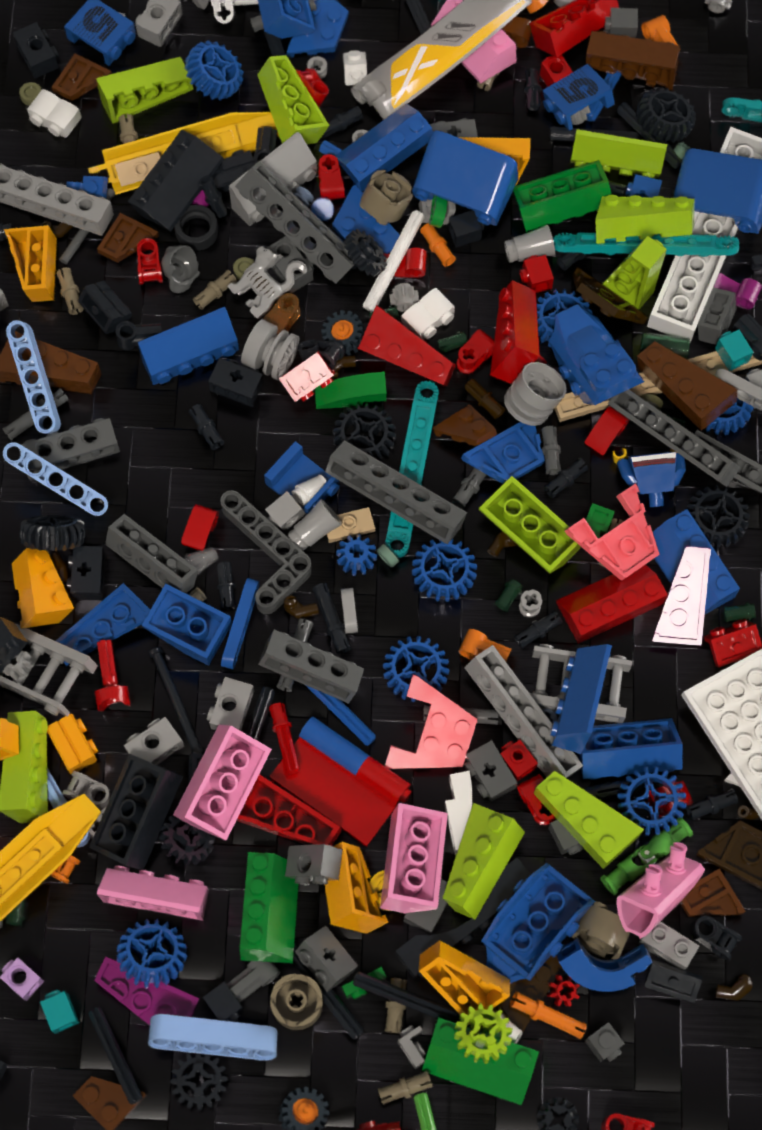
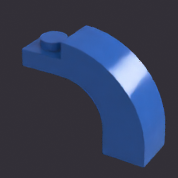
[557,938,653,992]

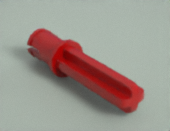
[269,703,300,775]

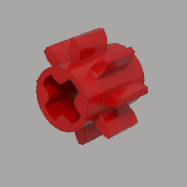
[547,975,580,1007]

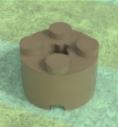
[359,170,413,225]
[572,902,630,959]
[270,974,323,1030]

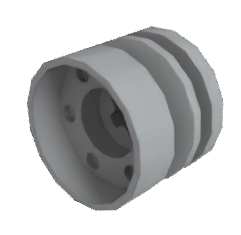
[241,319,300,380]
[504,362,566,426]

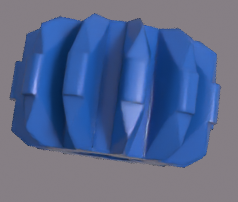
[336,534,377,576]

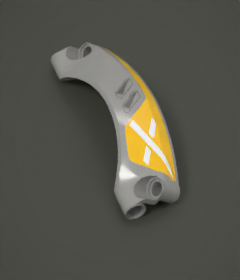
[351,0,532,120]

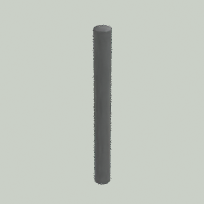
[59,188,115,264]

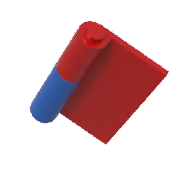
[269,717,412,847]

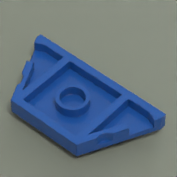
[287,0,348,58]
[332,185,409,255]
[461,422,545,484]

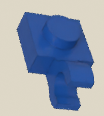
[67,176,108,199]

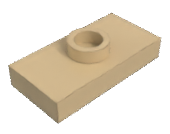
[114,152,160,187]
[327,507,375,543]

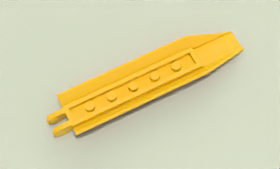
[88,112,279,195]
[0,794,101,921]

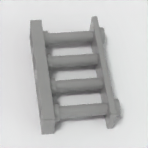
[0,623,98,717]
[529,644,632,723]

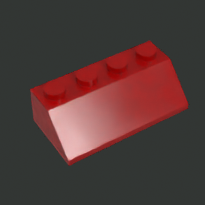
[556,564,668,644]

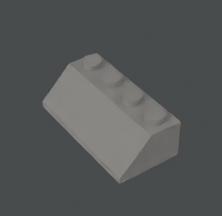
[229,132,317,226]

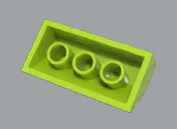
[571,129,667,179]
[479,476,581,573]

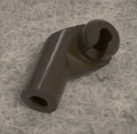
[40,221,74,238]
[332,355,356,378]
[487,532,517,557]
[50,552,69,586]
[283,595,319,619]
[738,805,760,820]
[715,974,753,1001]

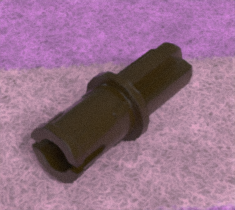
[465,379,506,420]

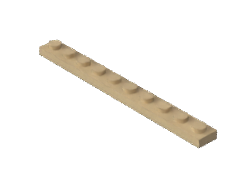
[555,351,762,422]

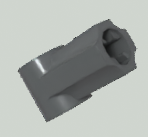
[227,961,281,1003]

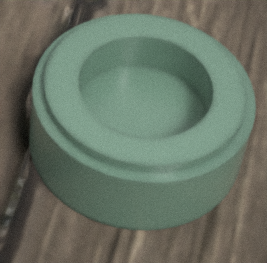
[674,143,691,160]
[376,544,399,567]

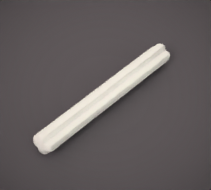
[363,210,425,312]

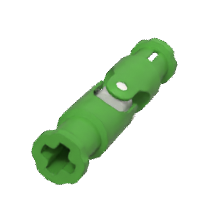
[600,818,693,896]

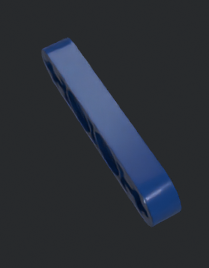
[221,578,260,669]

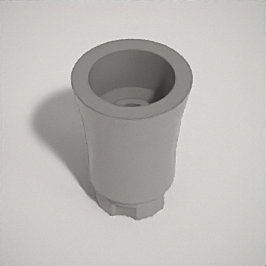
[504,225,555,263]
[288,499,342,551]

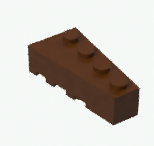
[586,31,680,91]
[0,331,102,394]
[637,342,737,431]

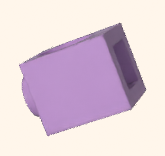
[0,958,44,1001]

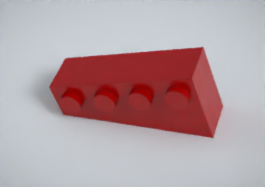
[530,0,619,57]
[490,280,539,384]
[358,305,456,386]
[236,774,342,846]

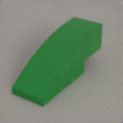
[315,372,387,409]

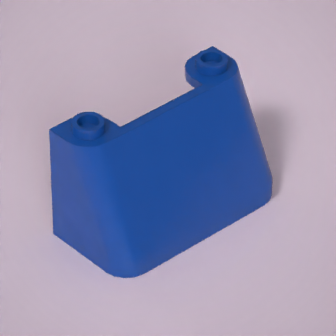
[412,130,518,226]
[673,149,762,234]

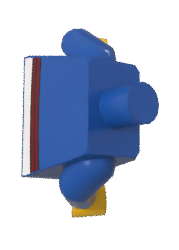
[613,448,686,507]

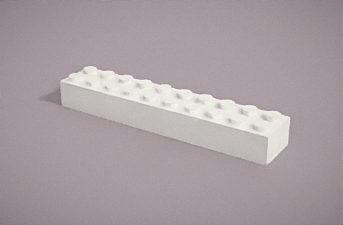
[647,127,762,343]

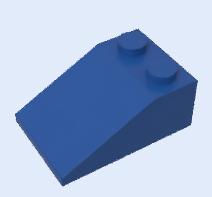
[142,584,232,666]

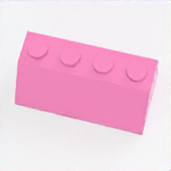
[431,0,516,84]
[173,725,271,840]
[380,803,448,913]
[97,866,209,921]

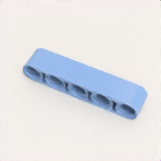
[6,320,61,434]
[3,443,108,516]
[148,1014,277,1060]

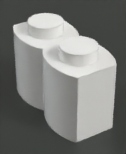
[27,89,82,138]
[401,288,455,340]

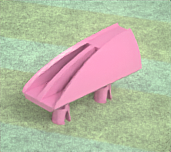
[617,842,705,939]

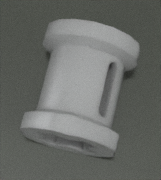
[519,590,542,617]

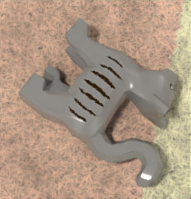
[227,246,307,319]

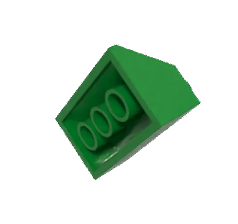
[513,160,612,231]
[240,852,299,963]
[422,1018,539,1105]

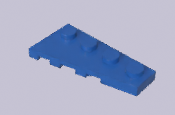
[56,583,150,666]

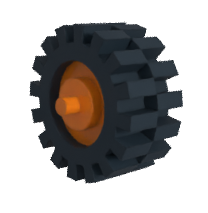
[322,310,365,356]
[279,1087,329,1130]

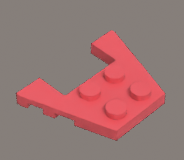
[564,483,660,580]
[384,674,478,769]

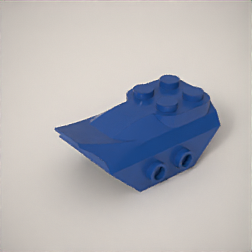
[549,304,645,405]
[481,863,595,984]

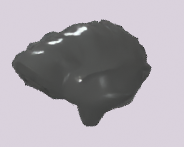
[161,245,200,293]

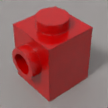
[520,255,554,293]
[500,740,538,782]

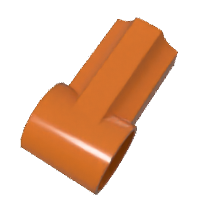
[641,15,680,51]
[458,629,511,662]

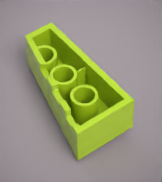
[257,55,329,144]
[96,57,193,124]
[595,195,695,244]
[603,236,667,309]
[0,711,48,823]
[534,771,644,869]
[443,803,525,920]

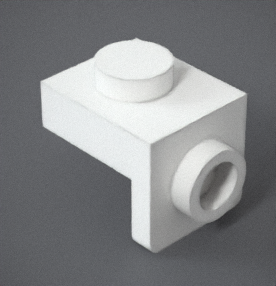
[343,50,367,85]

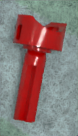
[95,640,131,711]

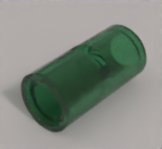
[640,332,690,360]

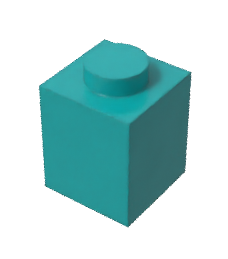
[715,330,753,372]
[40,990,79,1034]

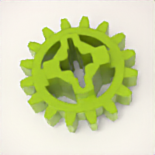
[454,1004,513,1064]

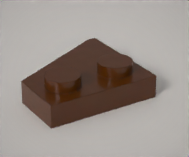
[52,54,112,101]
[97,213,159,263]
[433,404,497,446]
[680,869,746,917]
[73,1076,147,1130]

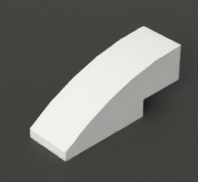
[444,771,472,855]

